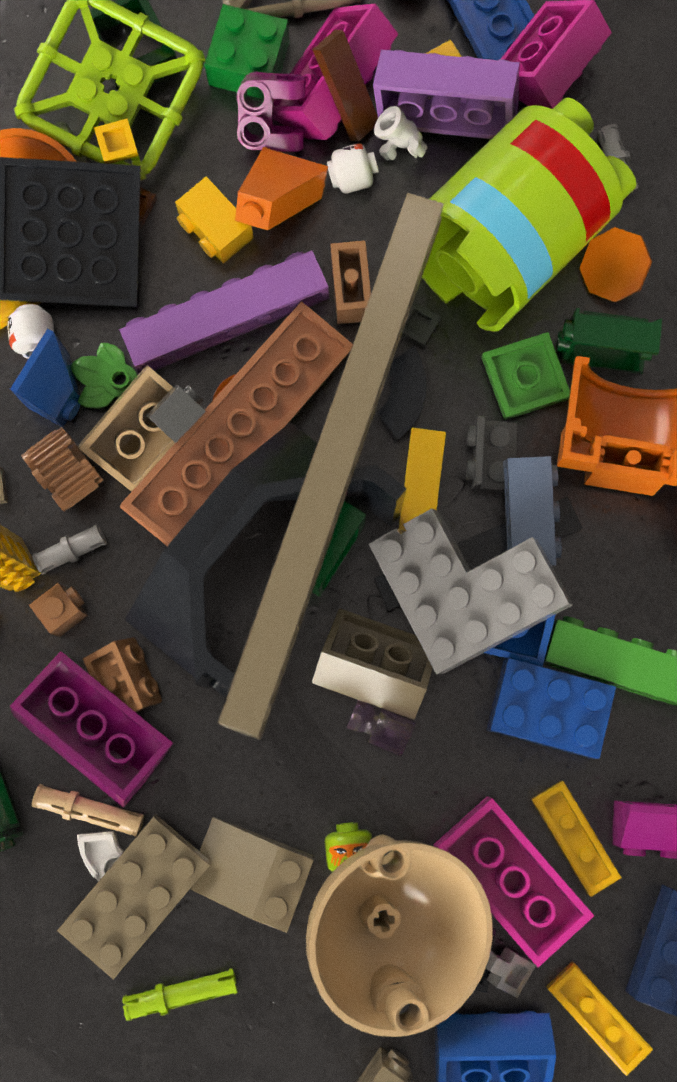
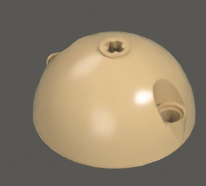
[306,835,493,1037]

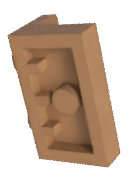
[83,637,162,713]

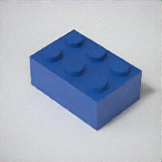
[486,658,616,759]

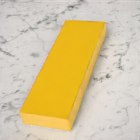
[398,428,446,531]
[531,780,622,897]
[546,961,653,1076]

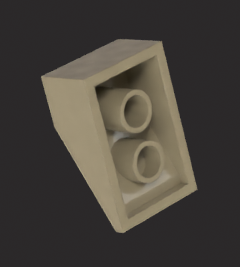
[190,817,315,933]

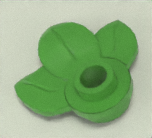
[71,343,137,409]

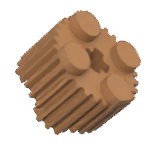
[21,427,103,512]

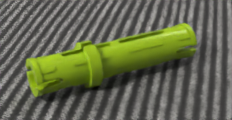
[122,968,238,1021]

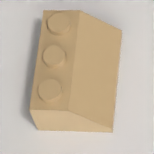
[79,365,175,492]

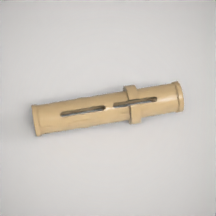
[32,784,145,837]

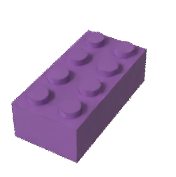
[373,50,520,139]

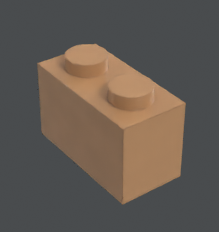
[331,241,371,324]

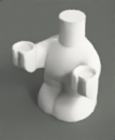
[374,106,427,161]

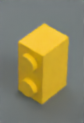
[175,176,254,264]

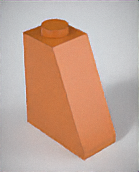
[235,147,328,231]

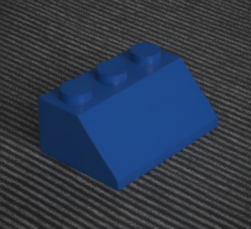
[435,1011,556,1082]

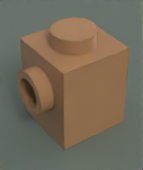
[29,583,88,637]

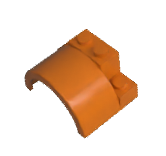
[557,356,677,496]

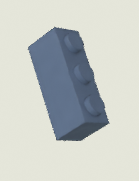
[503,456,562,566]

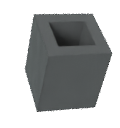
[146,385,206,443]

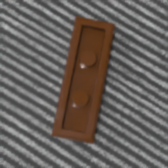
[312,30,378,142]

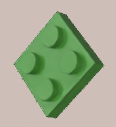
[481,332,570,420]

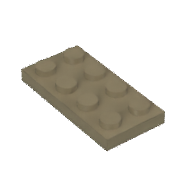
[57,814,211,979]

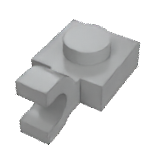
[486,947,536,998]

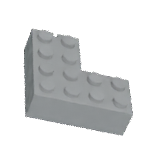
[369,508,573,674]

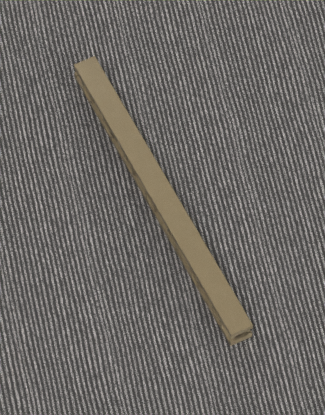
[218,193,444,740]

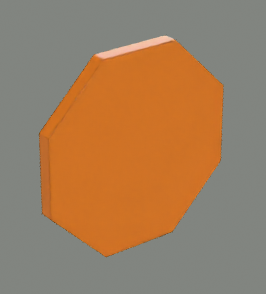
[580,227,652,302]

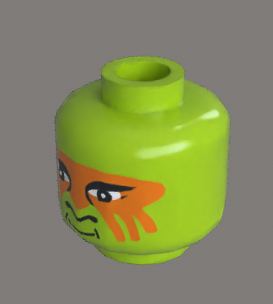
[325,822,372,872]

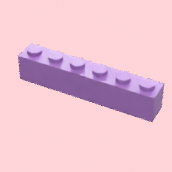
[119,250,329,373]

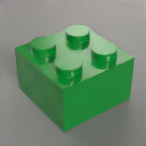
[204,4,290,99]

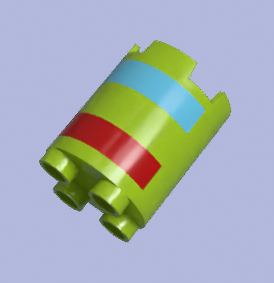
[422,97,637,332]

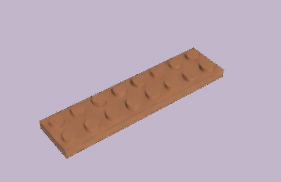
[120,301,353,546]

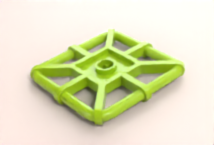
[14,0,206,180]

